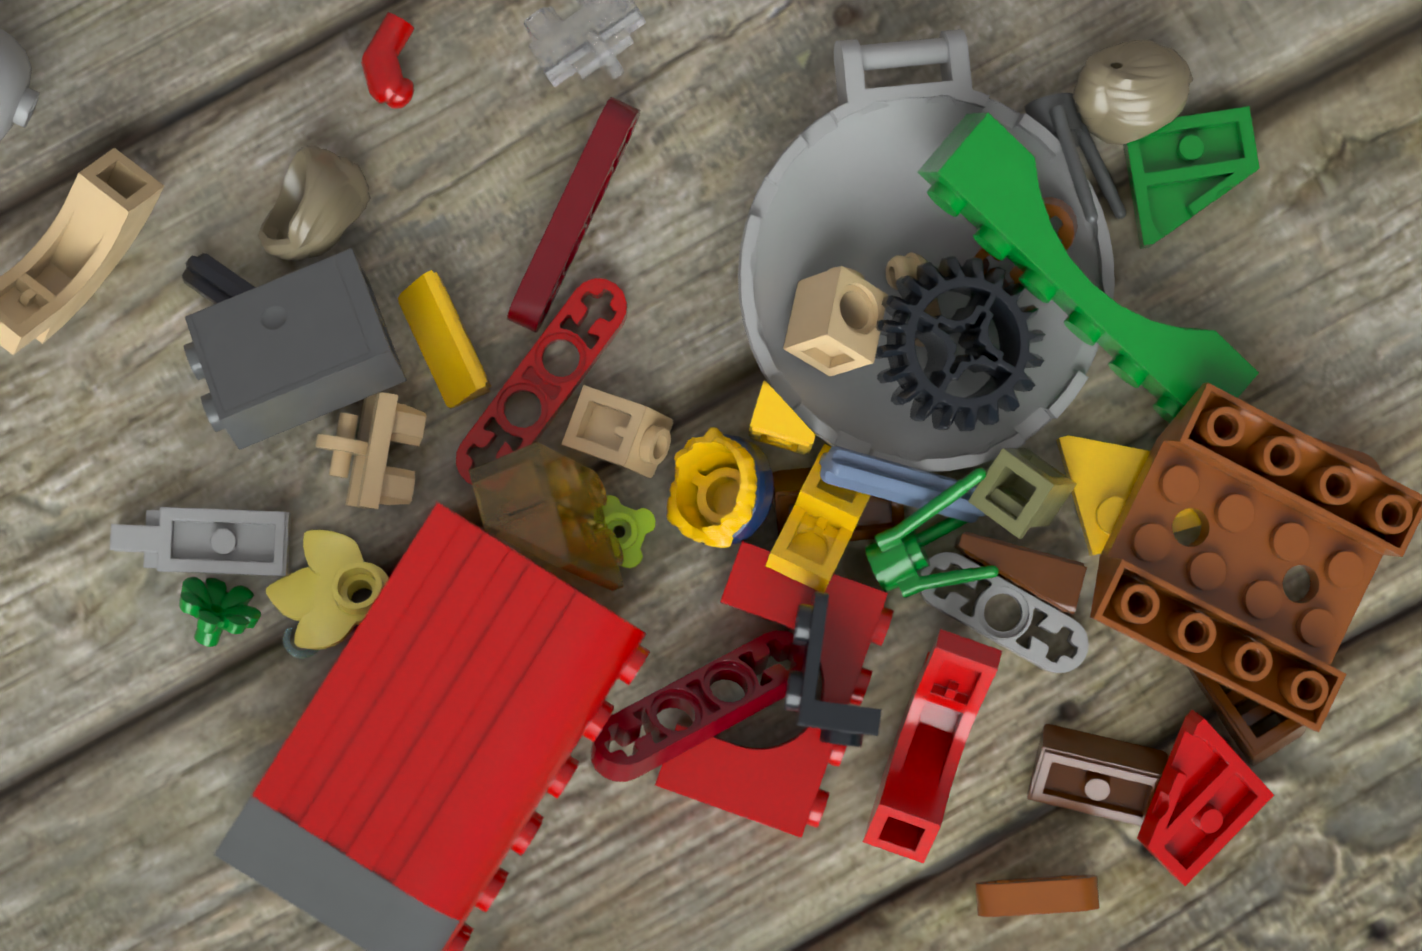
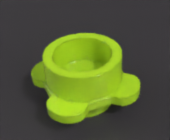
[583,495,656,568]

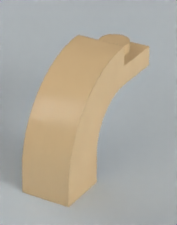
[0,148,164,355]

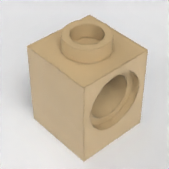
[783,266,888,377]

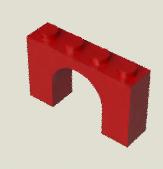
[655,541,894,838]

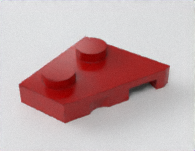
[1137,710,1274,886]

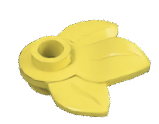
[266,530,389,650]

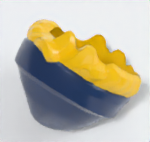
[666,427,775,548]

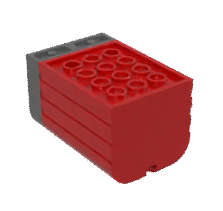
[214,502,650,951]

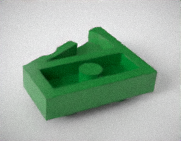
[1123,106,1260,249]

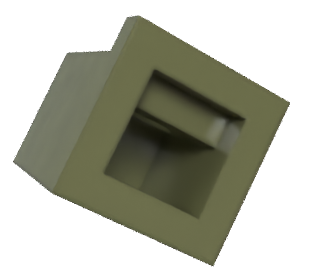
[968,448,1077,538]

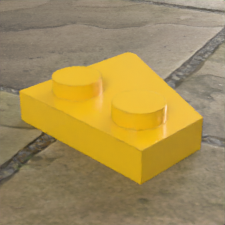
[1056,435,1201,556]

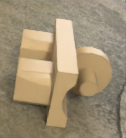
[315,392,427,509]

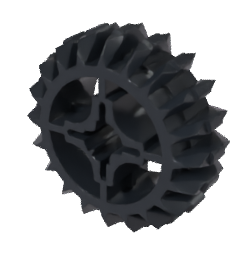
[875,256,1046,432]

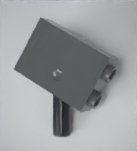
[182,248,407,450]

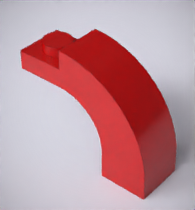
[863,629,1002,864]

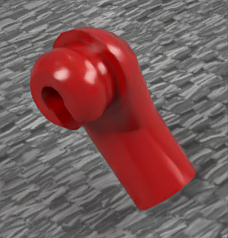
[361,12,415,109]

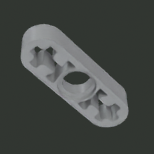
[919,552,1089,673]

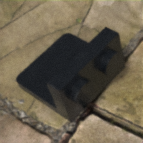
[784,592,882,747]

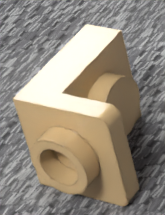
[561,385,673,478]

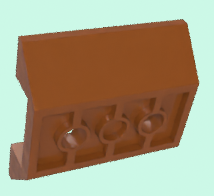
[1090,383,1422,732]

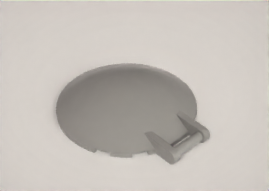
[738,29,1115,472]

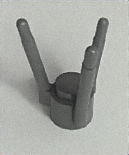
[1024,93,1126,223]

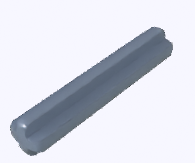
[819,446,985,523]

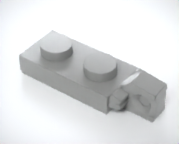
[110,507,291,576]

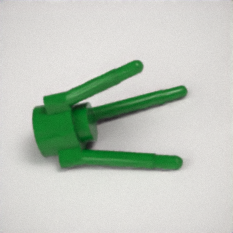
[865,468,999,598]

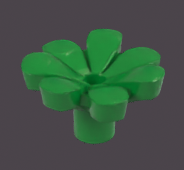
[179,577,261,647]

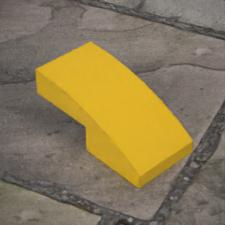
[765,443,871,593]

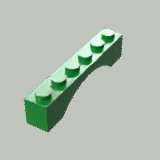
[917,112,1259,424]

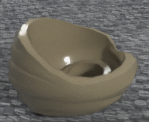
[1073,40,1193,145]
[258,146,371,261]

